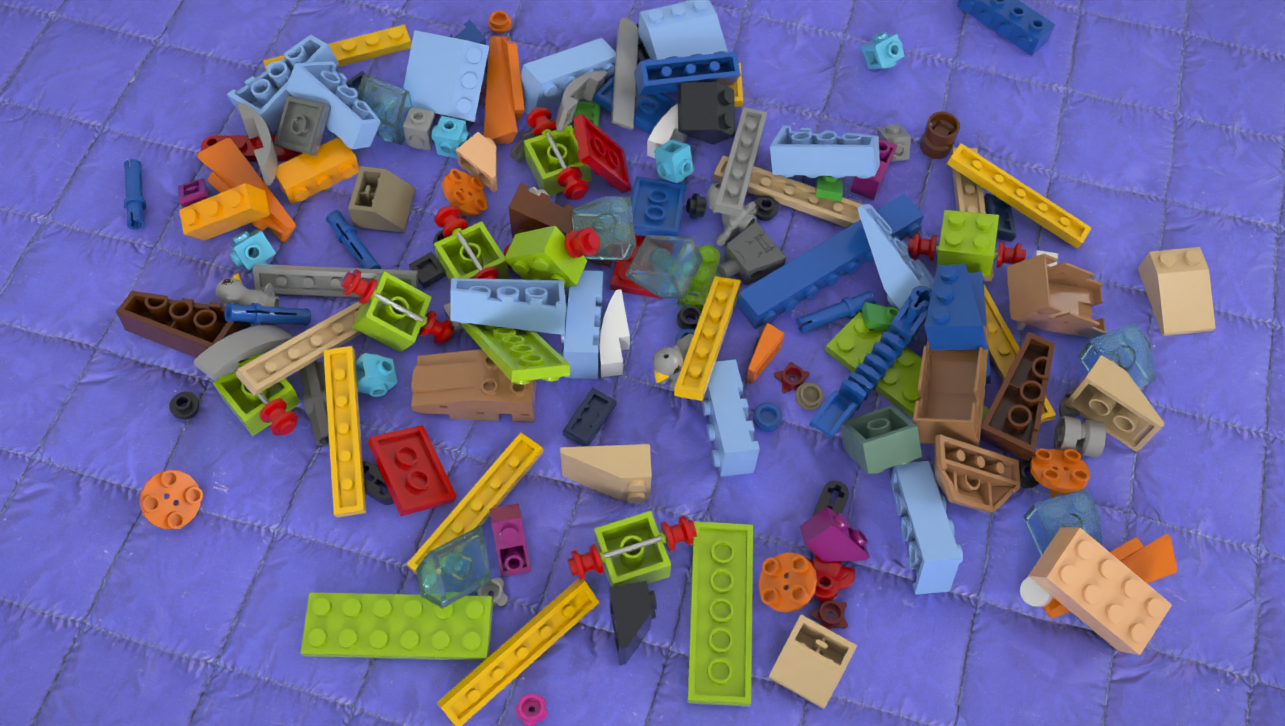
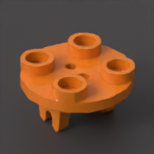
[442,169,487,219]
[1030,448,1090,500]
[139,470,203,529]
[758,552,817,613]

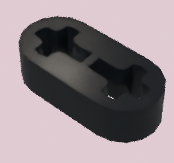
[363,461,394,505]
[812,480,849,517]

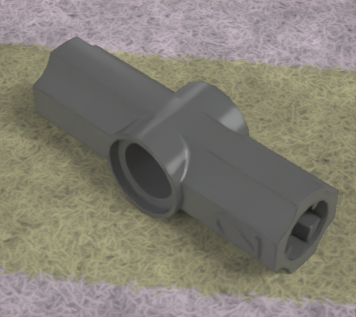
[299,361,329,446]

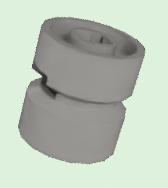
[1054,416,1106,458]

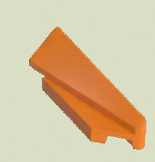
[483,36,525,144]
[196,138,296,243]
[1042,533,1177,619]

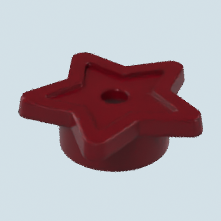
[774,362,810,394]
[810,600,848,630]

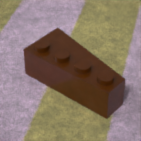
[508,183,621,267]
[116,291,251,358]
[980,331,1056,462]

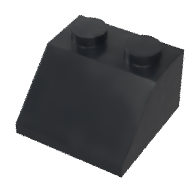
[678,82,735,145]
[609,581,657,665]

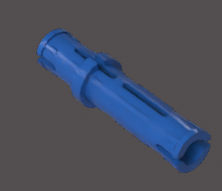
[124,159,146,230]
[326,210,381,269]
[796,290,877,334]
[224,303,311,326]

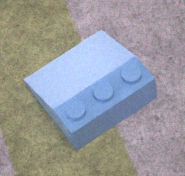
[638,0,728,60]
[400,30,489,122]

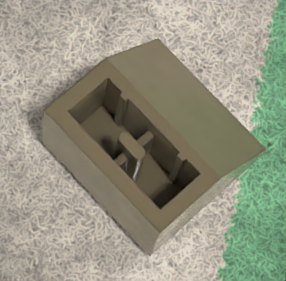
[348,166,416,233]

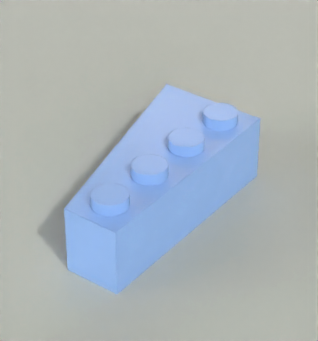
[226,35,339,133]
[521,38,616,115]
[286,61,381,149]
[770,125,880,179]
[560,270,603,379]
[451,278,566,335]
[702,359,760,477]
[890,461,963,595]

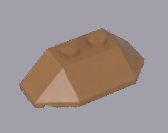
[933,435,1020,514]

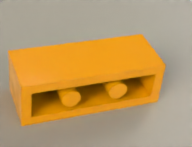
[275,137,359,205]
[179,183,270,241]

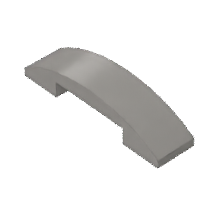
[556,70,608,132]
[237,103,278,186]
[194,325,295,380]

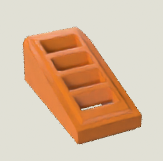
[746,323,785,385]

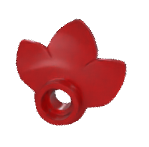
[807,555,855,602]

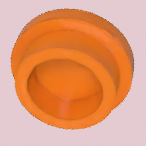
[488,11,512,33]

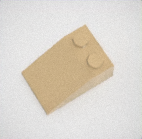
[1138,247,1216,336]
[1064,355,1165,453]
[560,444,652,503]

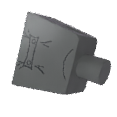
[718,222,786,285]

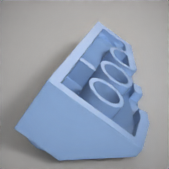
[857,204,934,310]

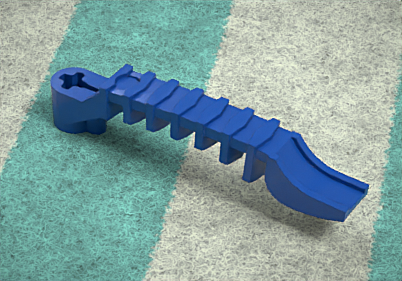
[809,286,932,440]

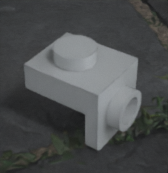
[403,108,435,150]
[877,124,911,162]

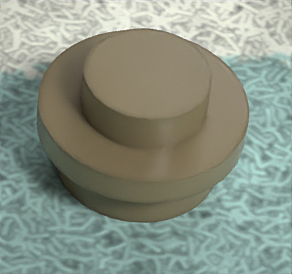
[795,382,823,410]

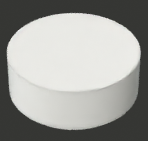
[1020,577,1053,607]

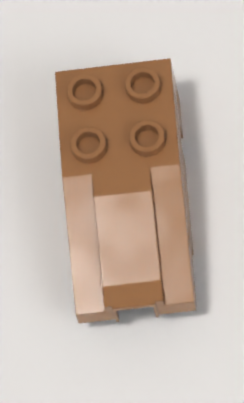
[1007,254,1108,339]
[913,326,989,446]
[411,349,538,422]

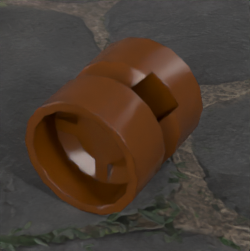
[920,112,960,159]

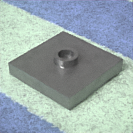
[274,96,331,157]

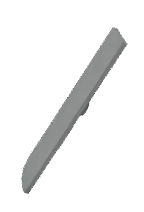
[611,17,638,130]

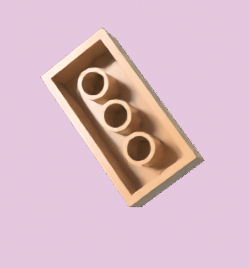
[1028,527,1172,655]

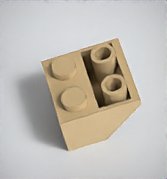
[768,615,857,709]

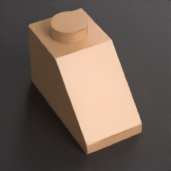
[456,132,498,193]

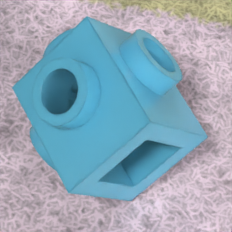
[861,32,904,69]
[432,116,470,158]
[654,139,694,183]
[229,229,276,271]
[355,353,397,397]

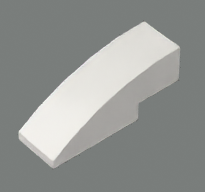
[647,103,688,158]
[599,289,630,378]

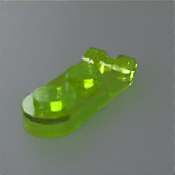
[677,245,720,311]

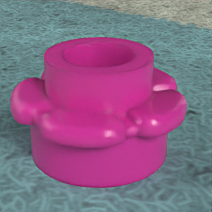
[516,694,547,726]

